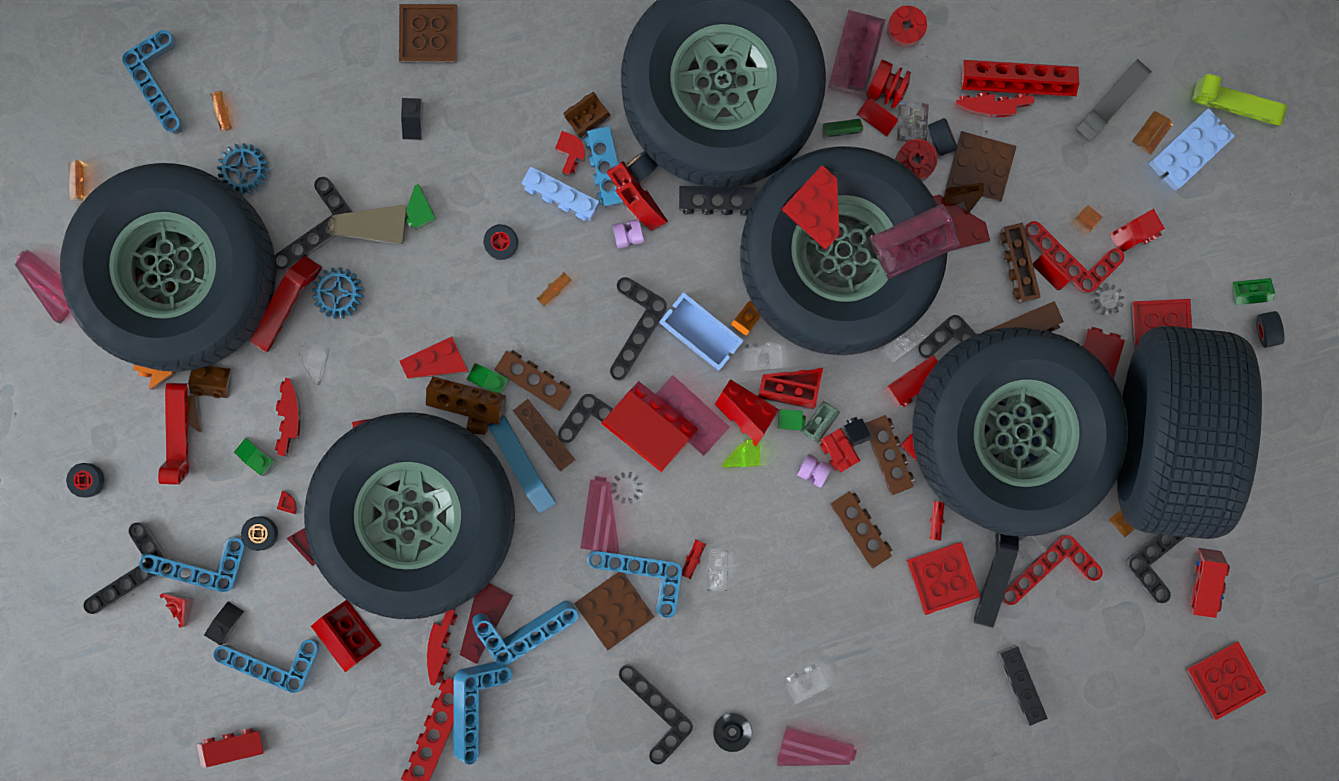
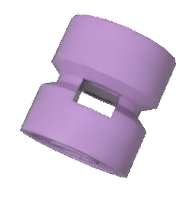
[612,219,644,249]
[797,454,832,488]

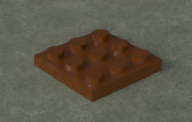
[399,4,457,62]
[946,131,1017,202]
[574,572,655,651]

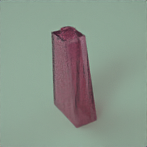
[14,249,71,324]
[580,476,620,554]
[776,726,857,766]

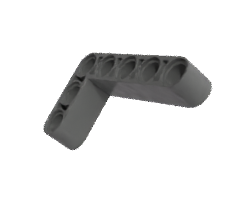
[1076,59,1152,141]

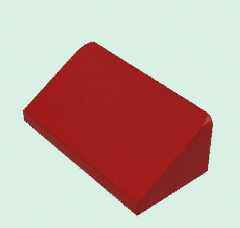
[856,97,899,137]
[1033,253,1071,291]

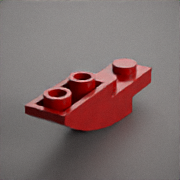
[954,92,1035,118]
[606,161,668,231]
[275,378,301,457]
[427,609,458,686]

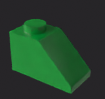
[405,184,437,230]
[466,363,509,394]
[234,437,276,476]

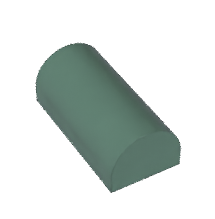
[802,401,840,444]

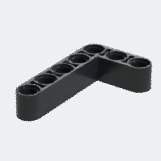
[275,177,353,271]
[610,277,667,381]
[916,315,976,359]
[558,394,613,443]
[83,522,170,614]
[974,533,1019,628]
[1126,534,1185,603]
[619,664,693,765]

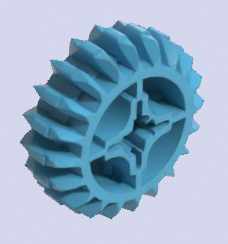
[217,143,269,195]
[312,267,364,319]

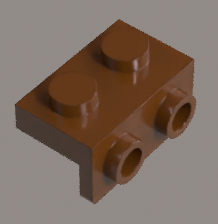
[563,92,611,137]
[188,366,231,398]

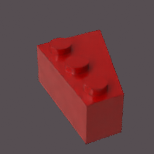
[1110,208,1165,252]
[399,336,470,379]
[885,355,938,408]
[758,368,823,409]
[715,379,779,447]
[1190,548,1230,618]
[196,728,264,768]

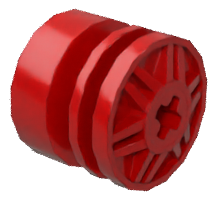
[865,59,912,109]
[895,139,938,181]

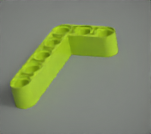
[1192,74,1288,125]

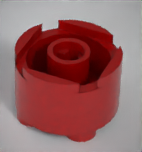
[887,5,927,48]

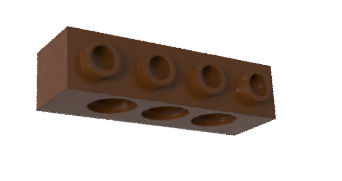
[494,350,572,411]
[426,376,506,425]
[513,399,576,472]
[865,415,915,496]
[830,491,893,569]

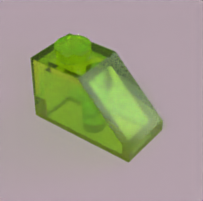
[722,439,761,468]

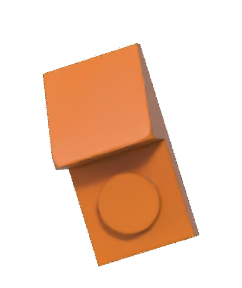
[731,301,761,336]
[133,364,176,390]

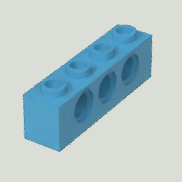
[585,126,625,208]

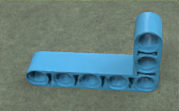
[122,30,183,134]
[488,415,556,513]
[138,536,244,592]
[586,551,682,618]
[472,601,578,666]
[213,639,320,693]
[453,662,512,765]

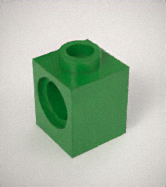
[778,409,806,431]

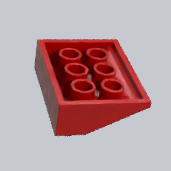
[601,381,698,473]

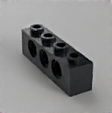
[679,186,756,216]
[997,645,1048,726]

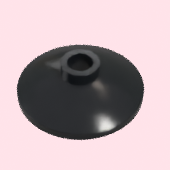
[713,713,752,752]

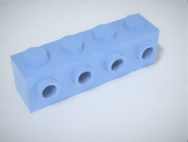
[522,166,599,221]

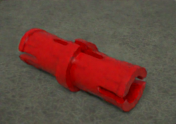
[929,501,945,541]
[681,539,706,579]

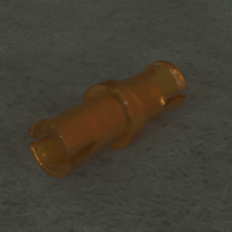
[210,91,232,131]
[536,271,572,307]

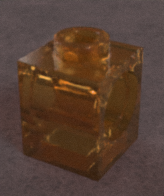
[1072,205,1102,234]

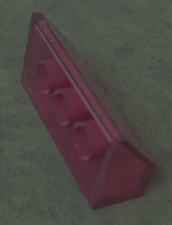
[828,10,886,94]
[870,204,960,279]
[656,375,730,456]

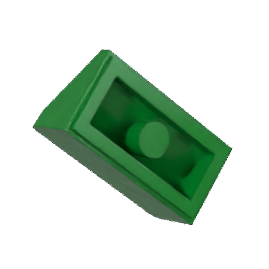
[823,118,863,138]
[1233,278,1275,305]

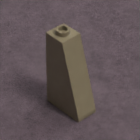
[328,205,406,244]

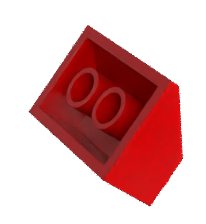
[311,600,381,672]

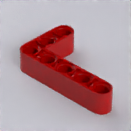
[1024,221,1125,294]
[250,256,322,353]
[158,383,189,485]
[1002,535,1103,605]

